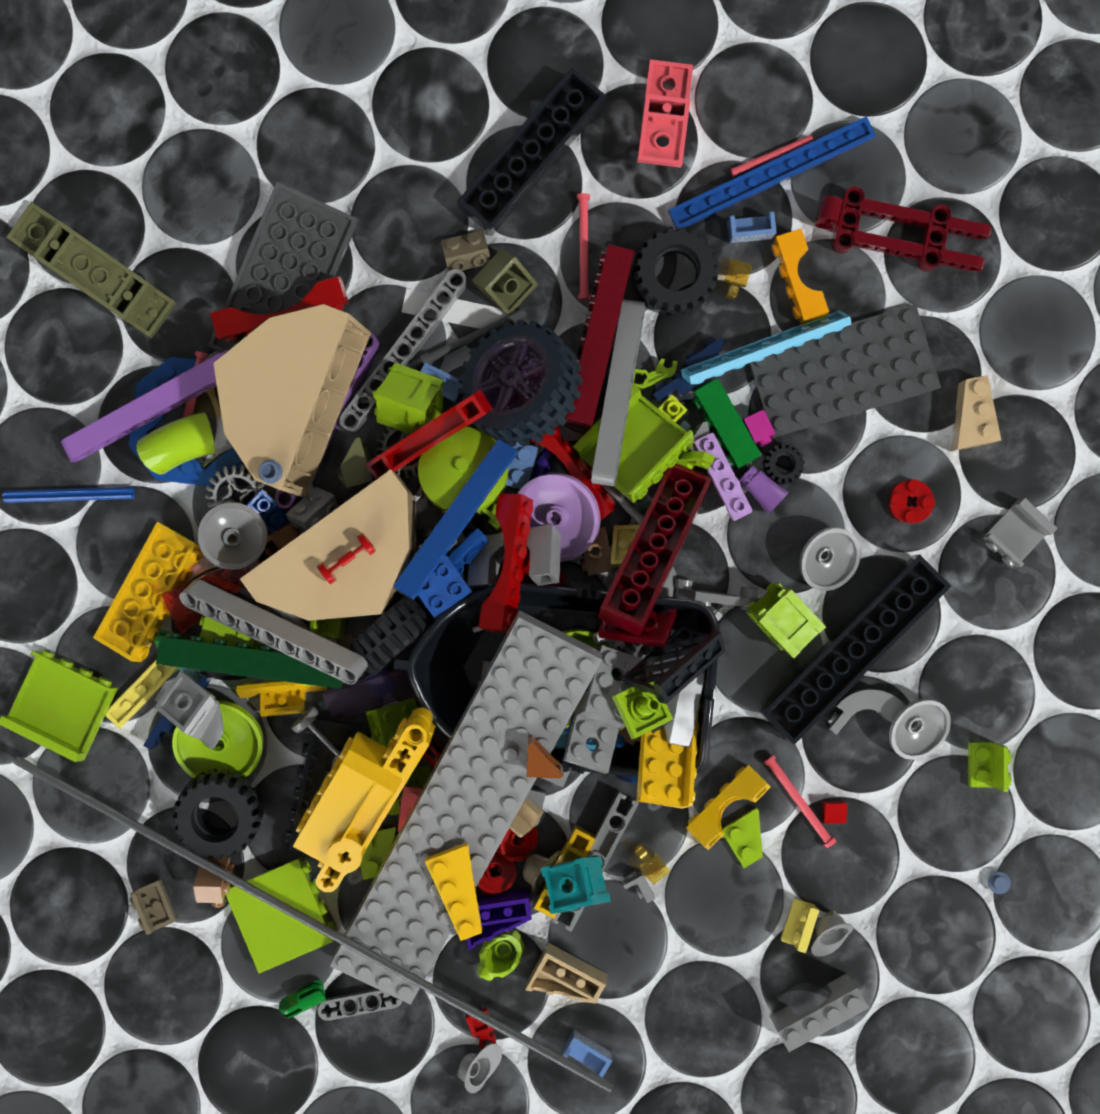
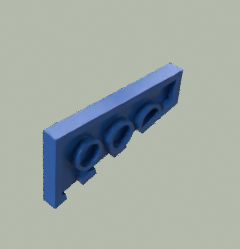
[416,528,490,601]

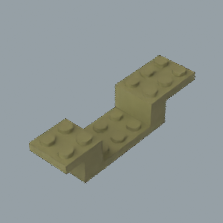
[6,202,177,339]

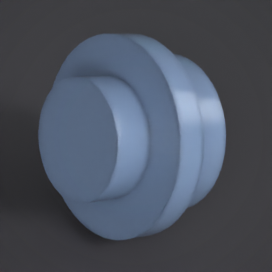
[259,460,283,484]
[988,871,1011,894]

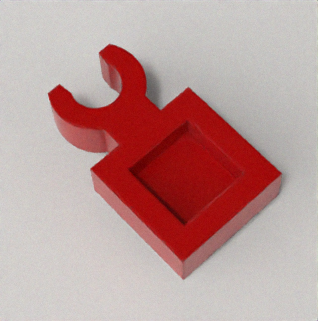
[465,1007,496,1049]

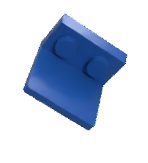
[417,555,472,618]

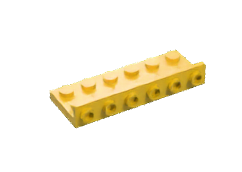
[93,522,203,662]
[636,664,701,809]

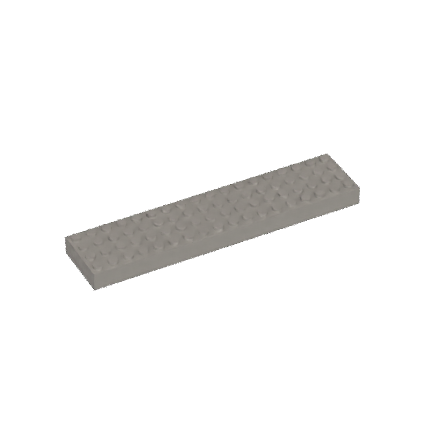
[330,610,603,1005]

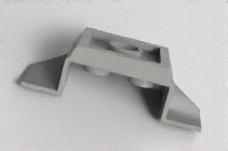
[154,671,224,750]

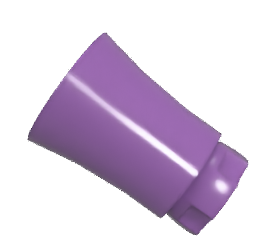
[739,466,789,514]

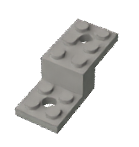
[563,645,643,774]

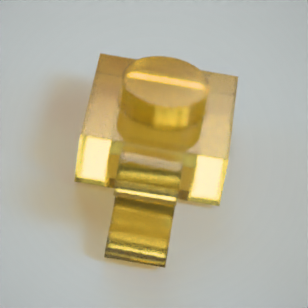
[725,259,752,300]
[634,844,671,885]

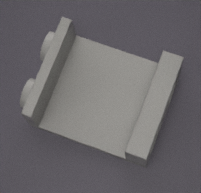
[982,498,1058,568]

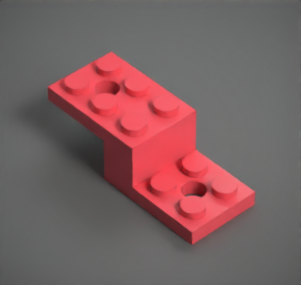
[637,59,693,168]

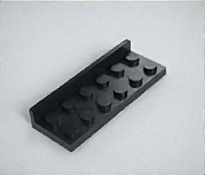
[285,717,362,853]

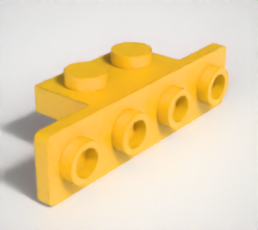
[235,680,327,717]

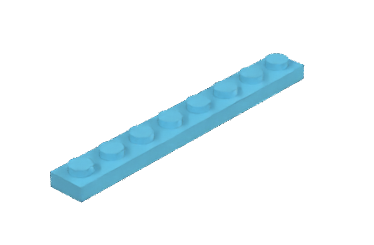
[681,310,851,385]

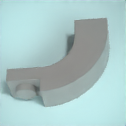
[826,688,906,735]

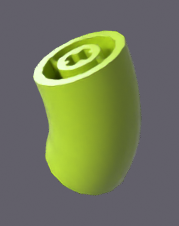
[136,412,215,475]

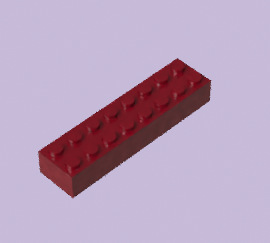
[565,244,634,430]
[598,463,712,637]

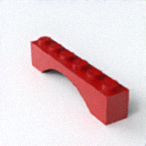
[210,276,349,343]
[365,389,493,480]
[531,426,617,521]
[478,494,533,633]

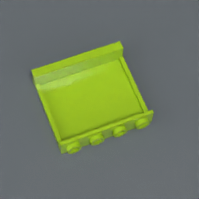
[573,384,694,503]
[0,649,118,762]
[225,855,337,974]

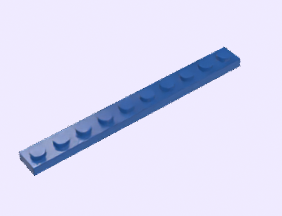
[668,116,876,230]

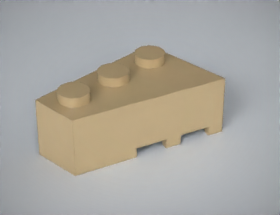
[951,375,1001,452]
[525,942,607,1004]

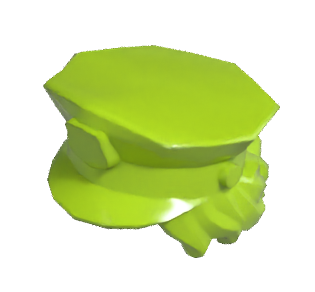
[477,929,525,981]

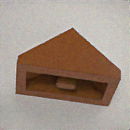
[527,734,564,779]

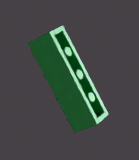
[692,378,761,470]

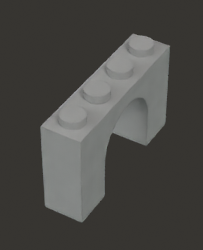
[467,524,561,592]
[770,973,869,1052]

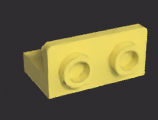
[610,525,640,568]
[781,898,819,953]

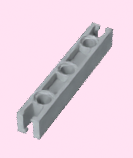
[552,790,639,932]

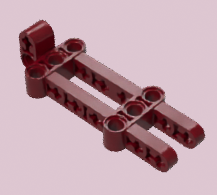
[815,186,992,272]

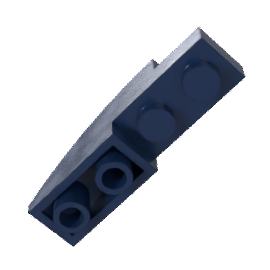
[652,337,724,404]

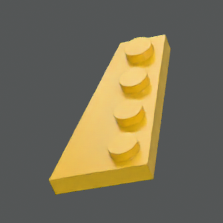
[425,842,482,941]

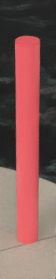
[730,135,814,178]

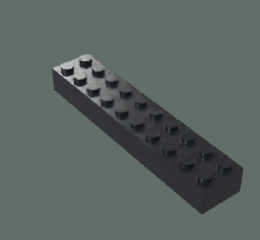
[759,554,951,745]

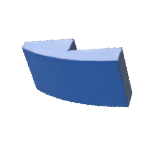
[246,489,288,533]

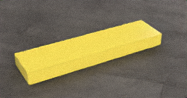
[105,660,180,729]

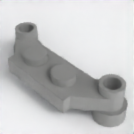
[674,578,759,610]

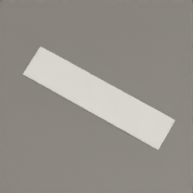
[402,288,516,330]

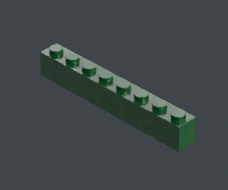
[156,632,342,689]

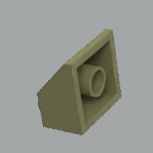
[472,248,538,316]
[339,437,375,491]

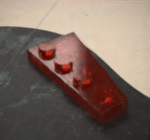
[162,566,251,634]

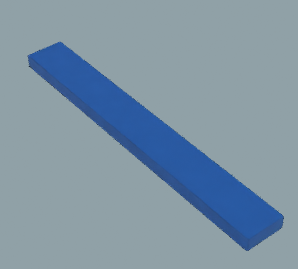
[393,439,518,600]

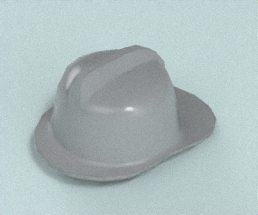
[811,910,853,957]
[456,1043,502,1093]

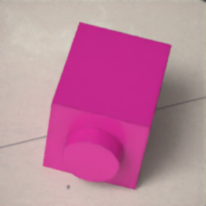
[743,410,775,447]

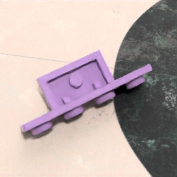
[694,433,752,521]

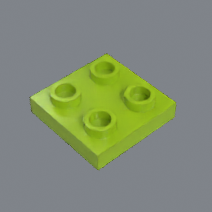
[612,682,673,739]

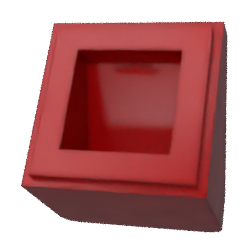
[823,801,848,824]

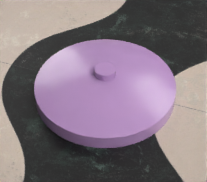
[518,473,601,562]

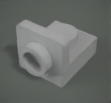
[622,871,655,903]

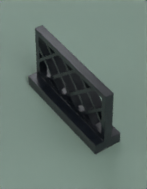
[622,627,726,704]

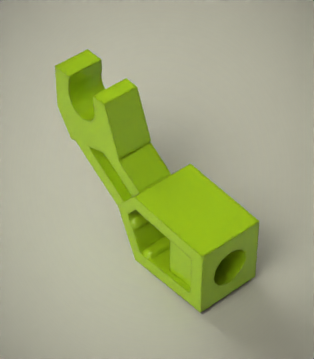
[633,359,678,391]
[677,450,716,469]

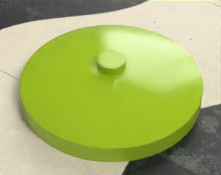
[418,427,509,512]
[172,700,264,779]

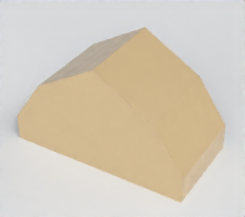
[213,304,371,498]
[240,470,418,621]

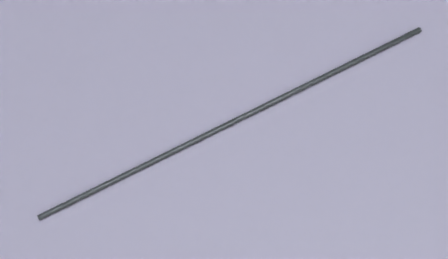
[14,756,614,1092]

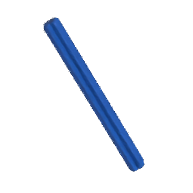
[3,487,136,503]

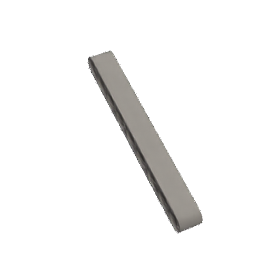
[339,269,467,433]
[591,299,645,487]
[179,579,368,684]

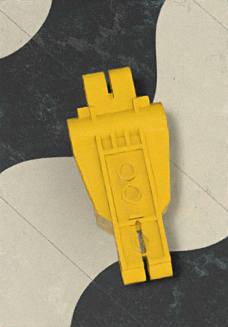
[293,707,435,892]

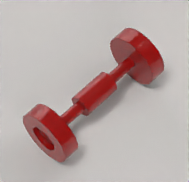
[317,532,376,585]

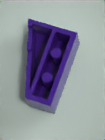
[467,888,532,950]

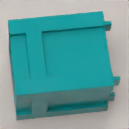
[541,857,611,914]

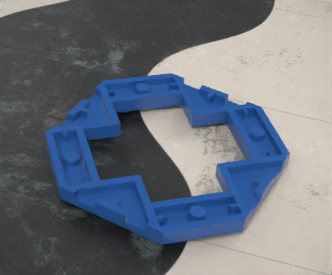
[129,357,246,488]

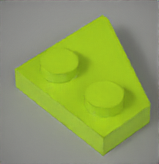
[722,807,763,868]
[360,826,397,880]

